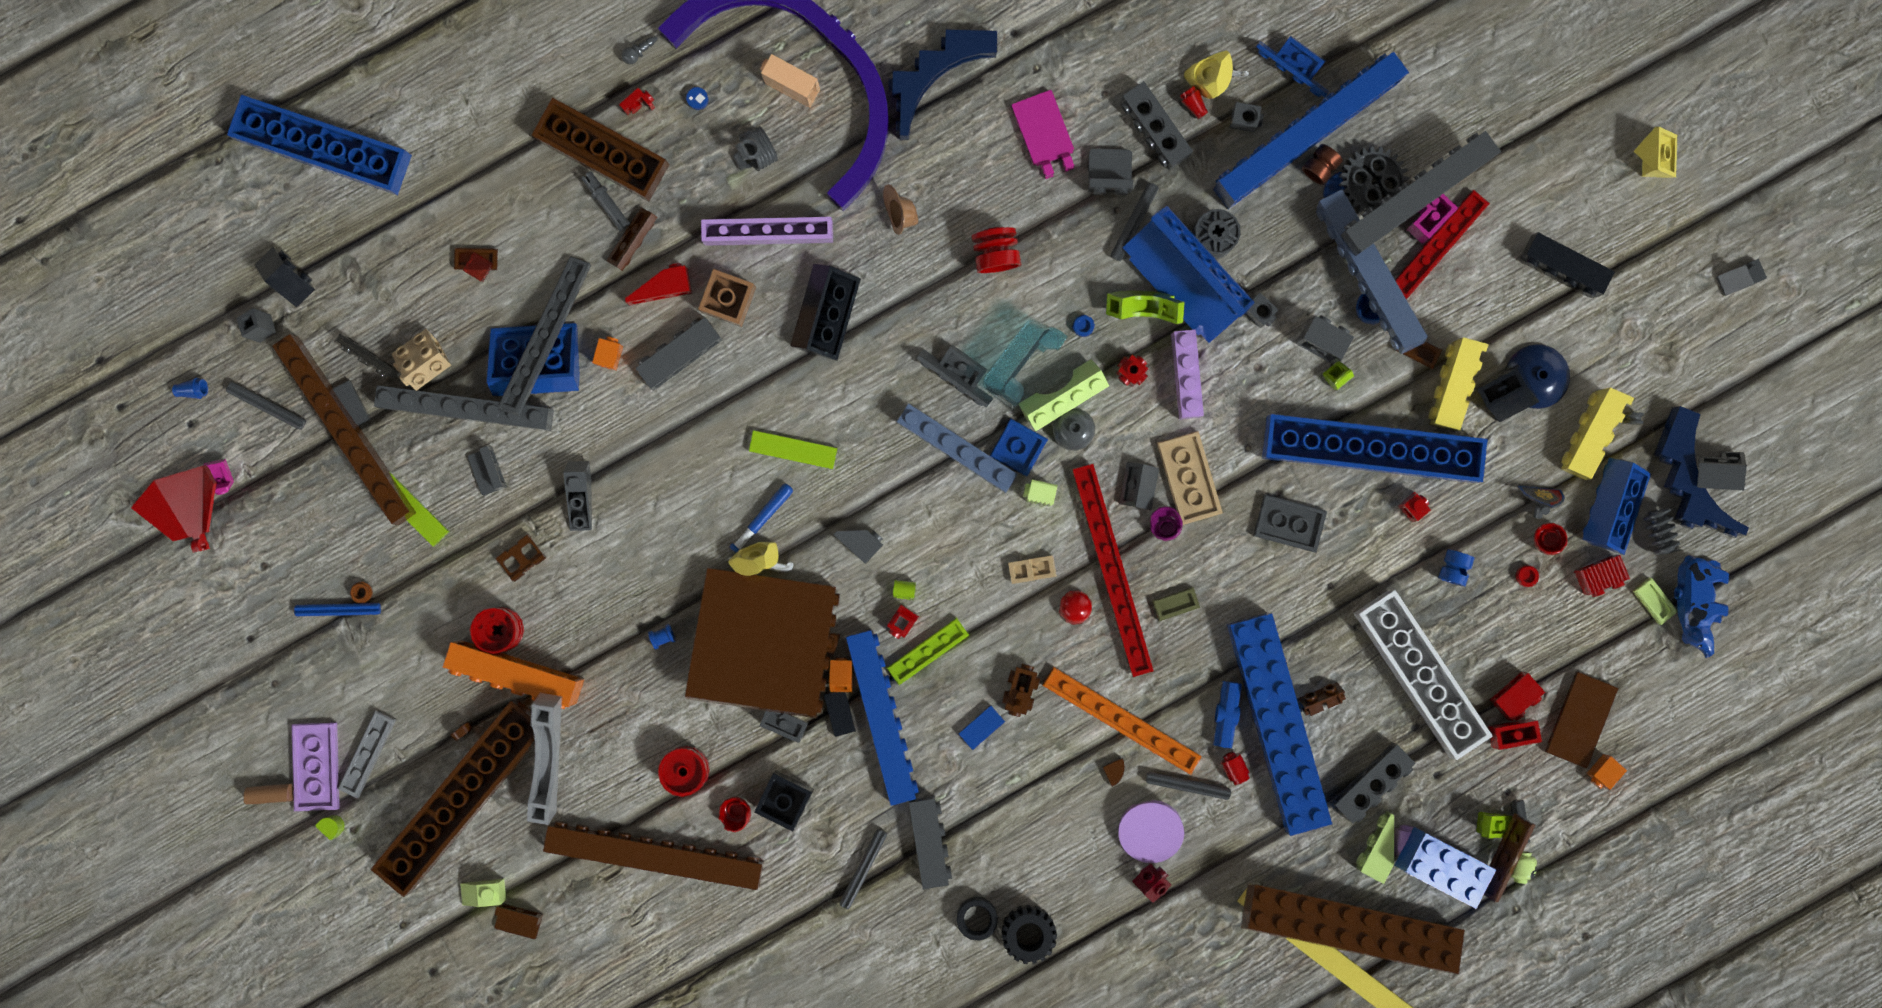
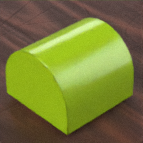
[1323,361,1354,390]
[893,580,916,600]
[315,815,345,840]

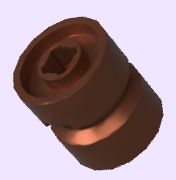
[1302,144,1343,185]

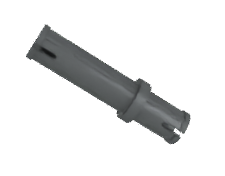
[581,171,630,231]

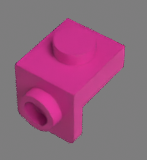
[203,459,234,495]

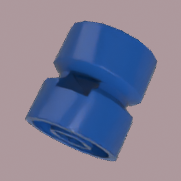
[1438,549,1475,587]

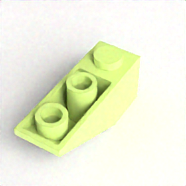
[1356,811,1394,884]

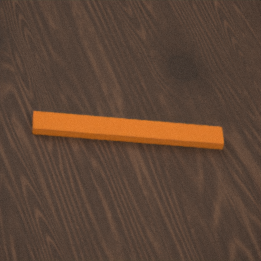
[1042,667,1202,775]

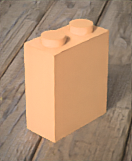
[760,54,820,108]

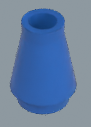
[172,378,208,399]

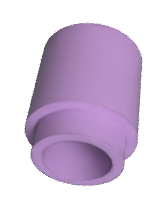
[1394,825,1413,856]

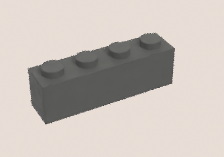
[635,317,722,391]
[909,796,952,889]

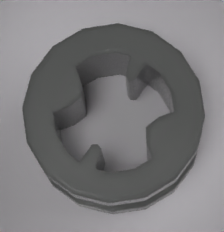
[1623,412,1644,425]

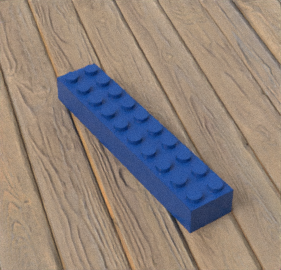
[1213,52,1409,210]
[1262,414,1488,483]
[1226,613,1332,836]

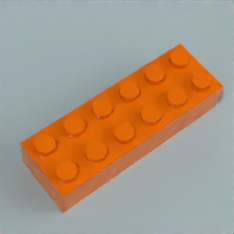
[443,640,584,709]

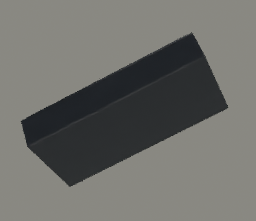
[824,692,856,737]

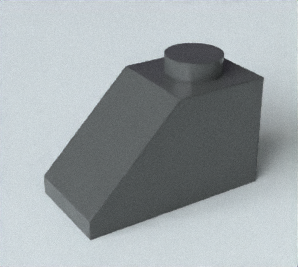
[834,530,883,564]

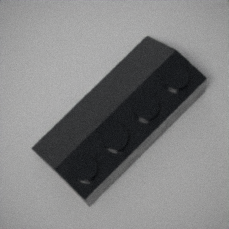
[790,264,861,361]

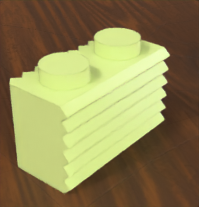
[1023,480,1058,507]

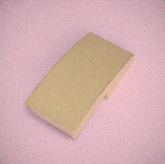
[1008,555,1057,584]

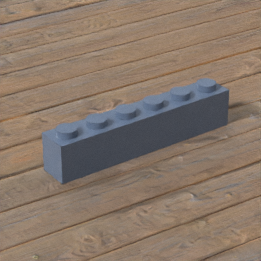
[897,404,1018,493]

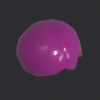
[1150,506,1183,542]

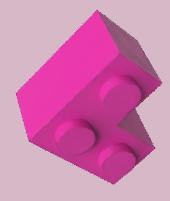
[1406,194,1458,244]

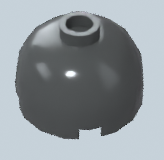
[1052,408,1095,451]

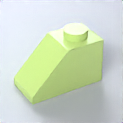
[460,879,506,907]

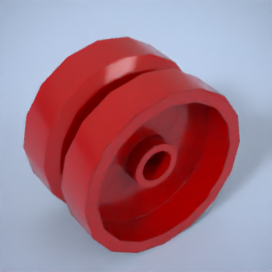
[658,745,710,797]

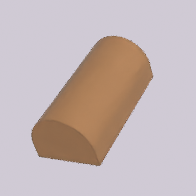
[244,784,294,804]

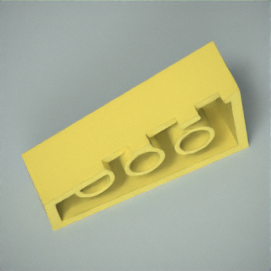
[1429,337,1489,432]
[1561,387,1634,480]

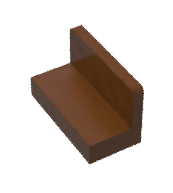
[494,903,543,939]

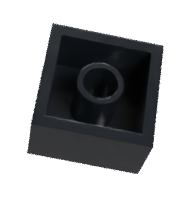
[754,770,814,832]

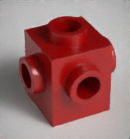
[1116,354,1149,387]

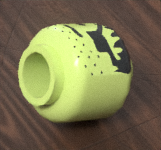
[1511,851,1537,884]

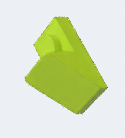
[1476,812,1513,838]

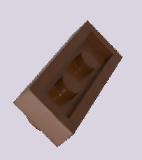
[606,207,657,271]

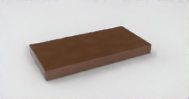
[1545,672,1619,769]

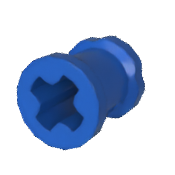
[648,624,676,650]

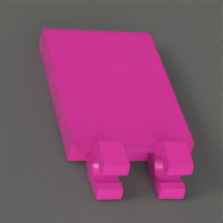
[1011,89,1075,179]

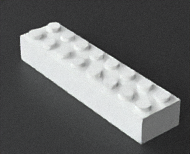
[1354,589,1493,760]

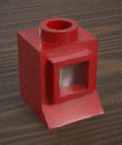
[887,604,919,639]

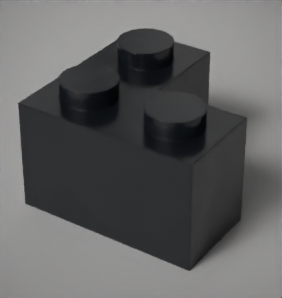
[254,247,315,308]

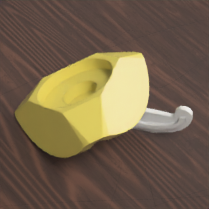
[1184,50,1249,99]
[728,542,793,576]

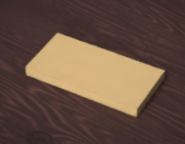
[1156,431,1223,525]

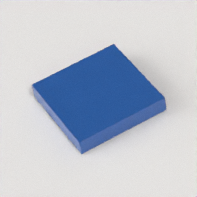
[990,418,1048,477]

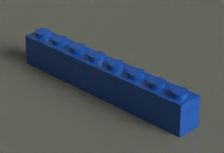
[846,630,919,806]

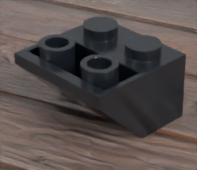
[1477,364,1540,422]

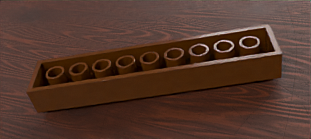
[370,699,535,898]
[1241,884,1465,974]

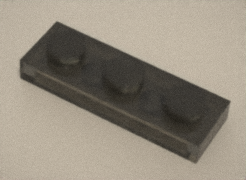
[335,333,399,378]

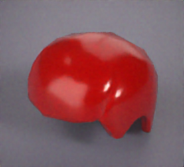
[1533,523,1568,555]
[1059,590,1092,625]
[718,796,752,832]

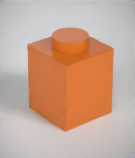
[592,336,623,371]
[829,658,853,692]
[1587,754,1627,790]

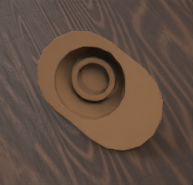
[883,184,918,235]

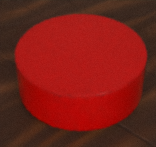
[1515,565,1539,587]

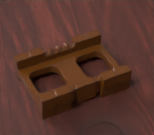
[495,534,547,582]

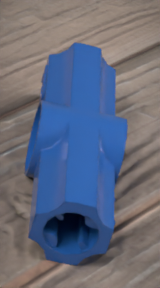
[1213,681,1242,748]

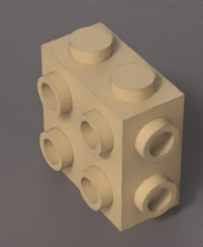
[392,329,451,391]

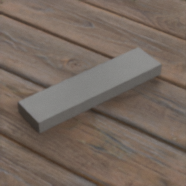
[338,710,397,798]

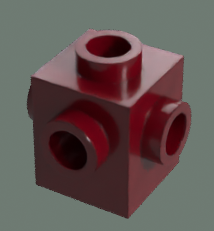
[1132,863,1172,903]

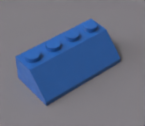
[1582,458,1651,555]

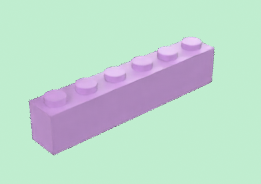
[701,217,833,246]

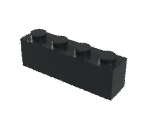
[1520,232,1615,298]

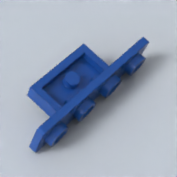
[1256,36,1329,97]

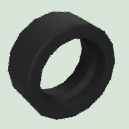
[957,897,998,941]

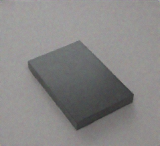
[1253,495,1327,553]

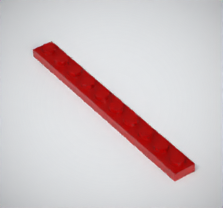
[1072,464,1154,677]

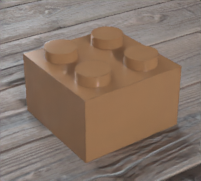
[698,269,757,327]

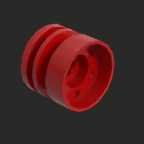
[971,227,1021,274]
[470,607,524,654]

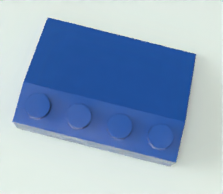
[487,323,580,396]

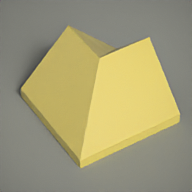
[1633,127,1677,178]

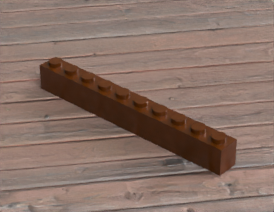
[272,334,416,525]
[543,821,764,890]

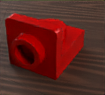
[619,88,655,115]

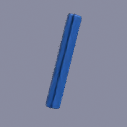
[294,603,381,616]

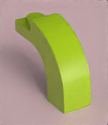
[1106,290,1185,324]

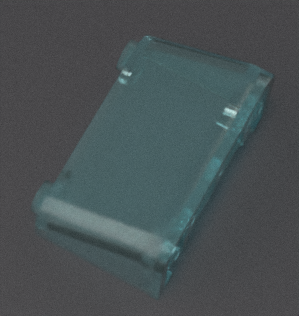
[983,320,1068,410]

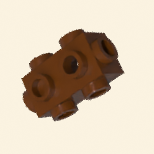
[1002,664,1040,717]

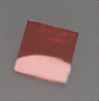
[463,253,494,282]

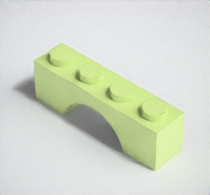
[1018,359,1109,431]

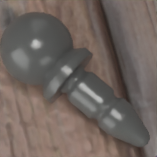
[621,36,658,65]

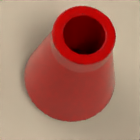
[1179,86,1208,119]

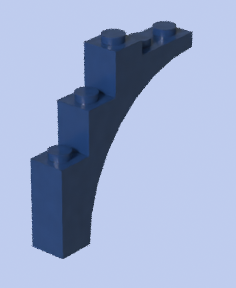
[888,29,997,140]
[1653,406,1749,538]

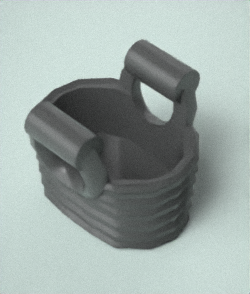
[733,126,778,172]

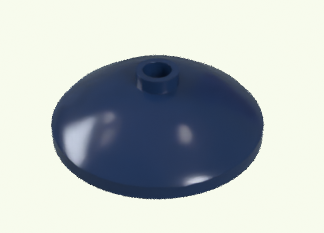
[1505,344,1570,409]

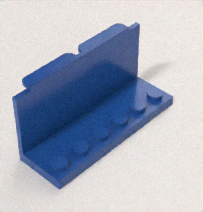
[1123,206,1255,343]

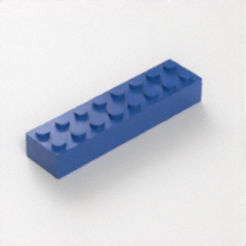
[227,95,412,195]

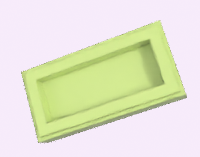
[1632,577,1677,625]

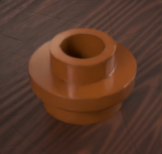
[350,582,373,603]

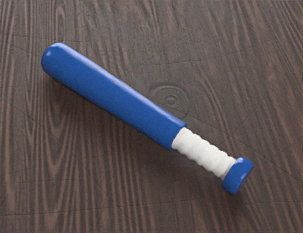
[729,483,793,553]

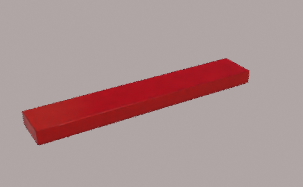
[1395,190,1490,300]

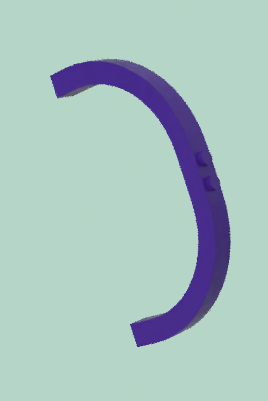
[658,0,889,212]

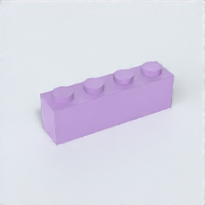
[1171,330,1204,420]

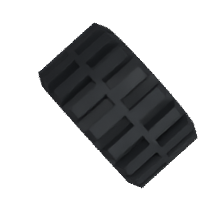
[1002,905,1057,964]

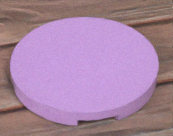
[1118,800,1184,863]

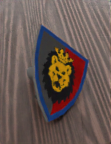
[1517,486,1565,519]

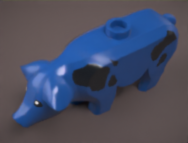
[1674,555,1729,658]

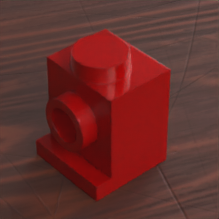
[1398,492,1431,522]

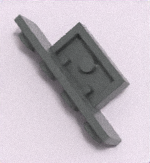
[916,345,993,408]

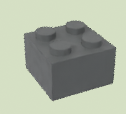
[1295,315,1354,364]

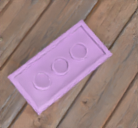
[292,722,340,811]

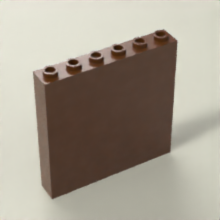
[685,568,840,718]

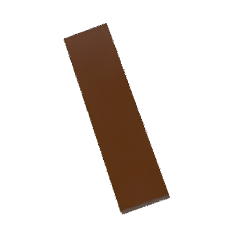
[1484,814,1536,902]

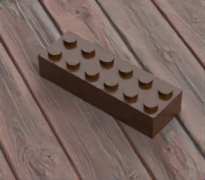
[532,97,670,202]

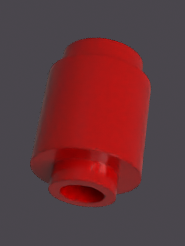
[1221,751,1250,785]

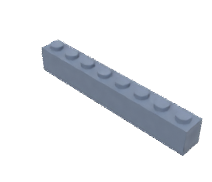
[1316,190,1428,354]

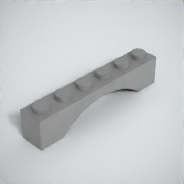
[527,693,562,825]

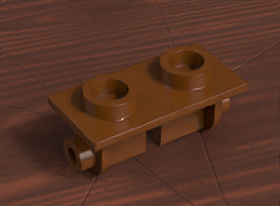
[1297,682,1346,716]

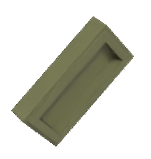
[1152,587,1200,621]

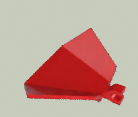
[131,465,216,553]

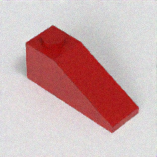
[625,263,692,305]

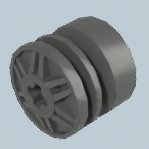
[1191,209,1241,260]

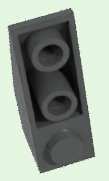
[563,461,592,531]

